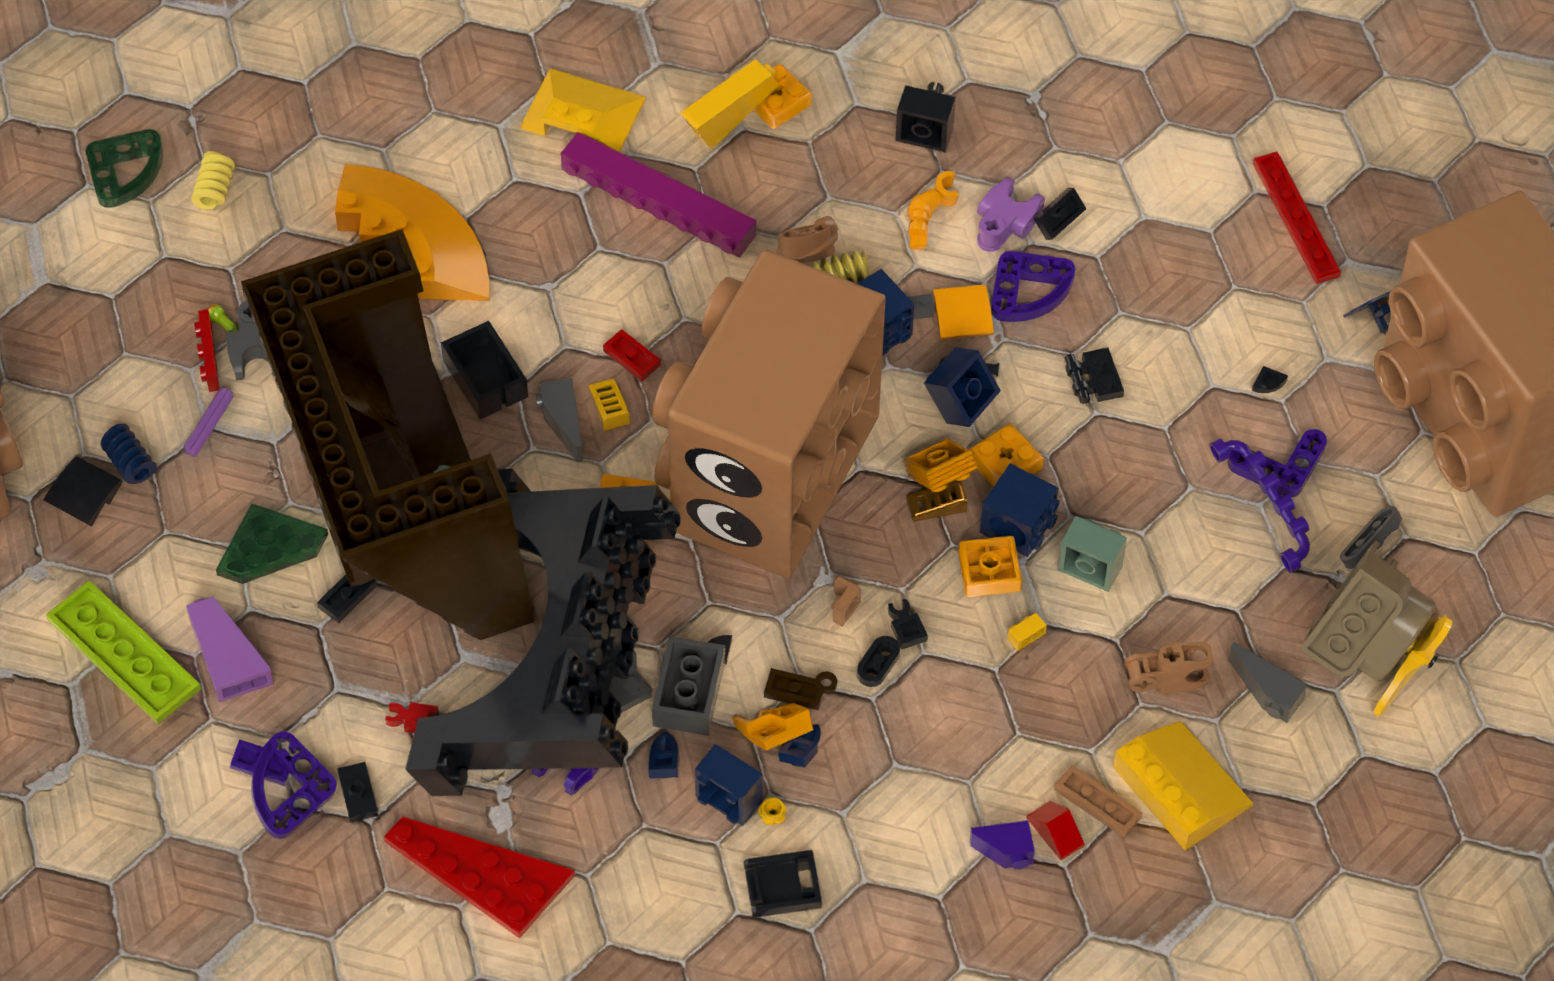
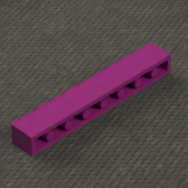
[561,132,756,258]

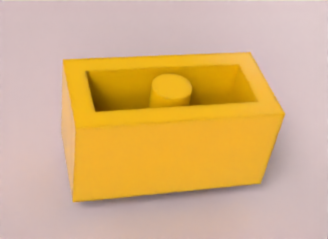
[1007,613,1047,651]

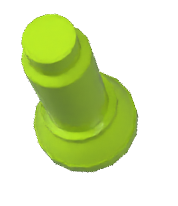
[208,304,239,332]

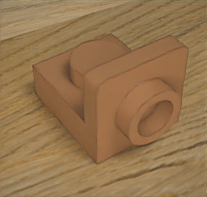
[831,576,861,627]

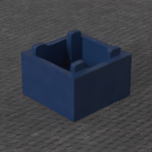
[695,744,763,826]

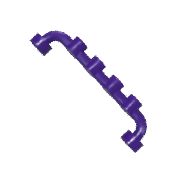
[1210,438,1310,573]

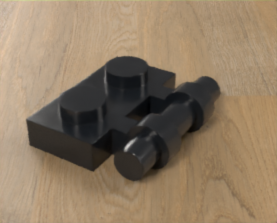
[1064,347,1124,404]

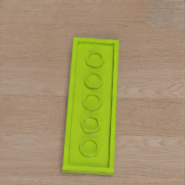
[46,580,201,724]

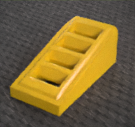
[588,378,630,431]

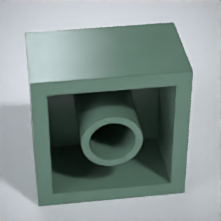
[1058,516,1127,592]

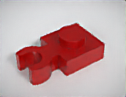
[385,702,439,733]

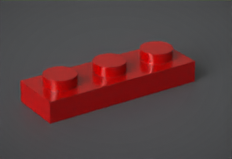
[194,309,220,392]

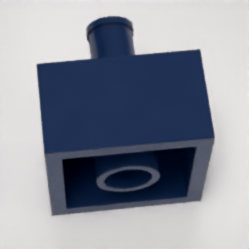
[924,347,1001,427]

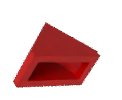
[1026,801,1085,861]

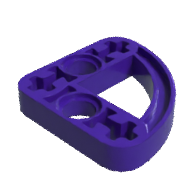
[991,251,1075,322]
[251,731,337,839]

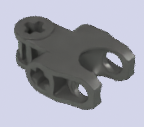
[226,301,275,380]

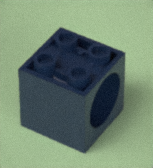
[857,269,914,356]
[980,463,1060,557]

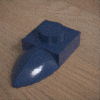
[779,724,821,768]
[648,732,680,779]

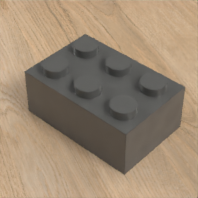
[652,636,725,736]

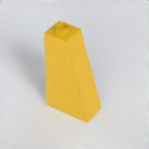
[680,59,779,150]

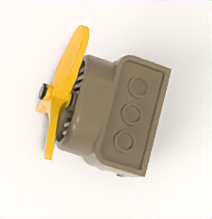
[1299,540,1453,717]

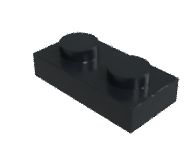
[1033,187,1087,240]
[317,575,377,623]

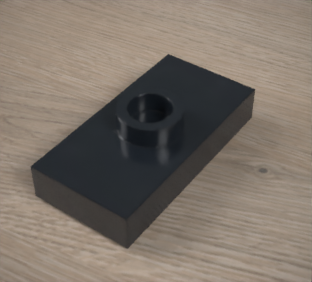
[337,762,378,823]

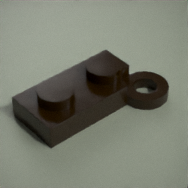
[764,668,838,711]

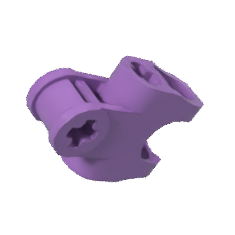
[977,177,1045,252]

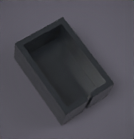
[441,321,528,420]

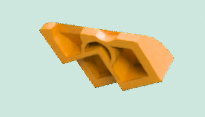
[732,703,813,751]

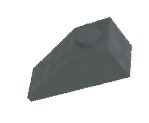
[536,379,583,462]
[1228,642,1308,723]

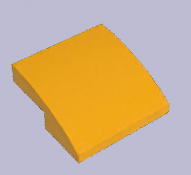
[933,284,994,340]

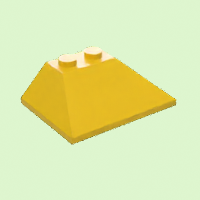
[521,68,646,153]

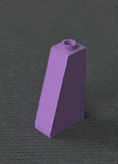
[186,597,274,702]

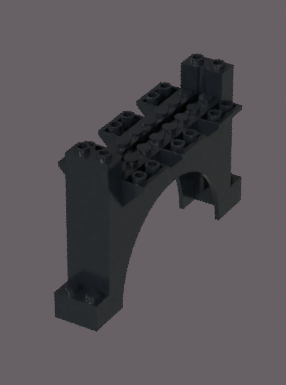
[405,469,681,796]

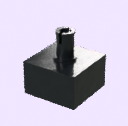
[895,82,956,153]

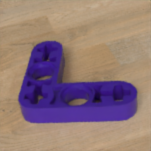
[1228,429,1327,497]

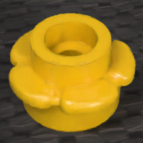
[758,797,787,825]

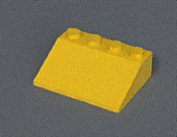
[1113,721,1253,851]

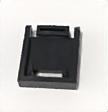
[743,850,822,917]

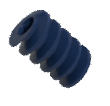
[100,424,157,484]

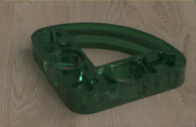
[85,129,163,208]

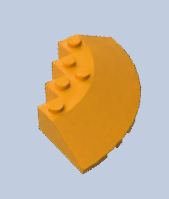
[335,164,490,301]

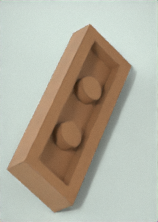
[1054,765,1142,838]

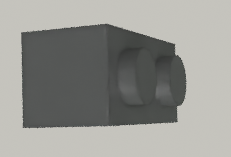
[908,294,934,319]

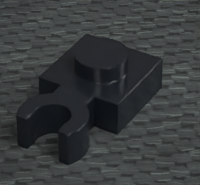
[888,598,928,650]

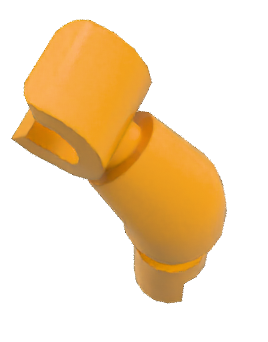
[907,171,959,250]

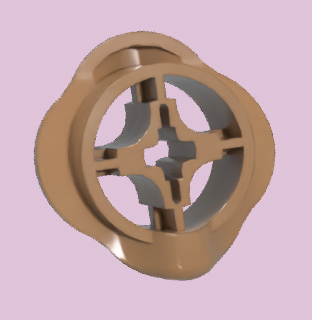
[776,216,839,263]

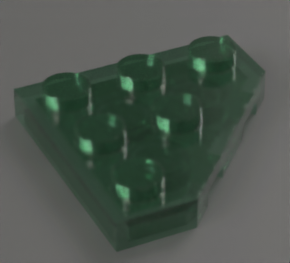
[216,503,328,584]

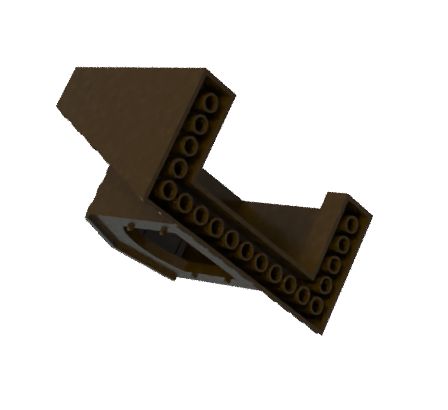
[241,229,534,640]

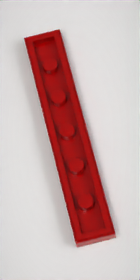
[1253,151,1341,284]

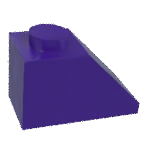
[970,820,1035,869]

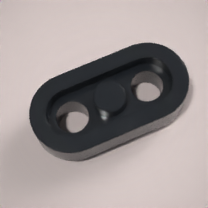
[857,636,900,687]

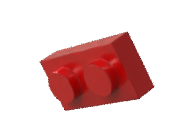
[603,329,661,382]

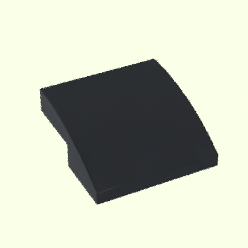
[43,456,123,527]

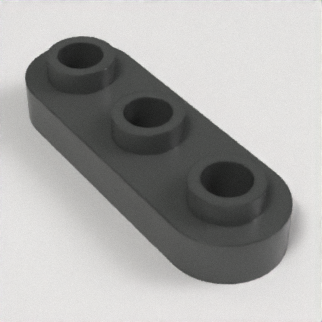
[1340,506,1402,569]

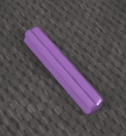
[183,387,233,457]

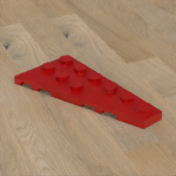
[384,816,575,939]

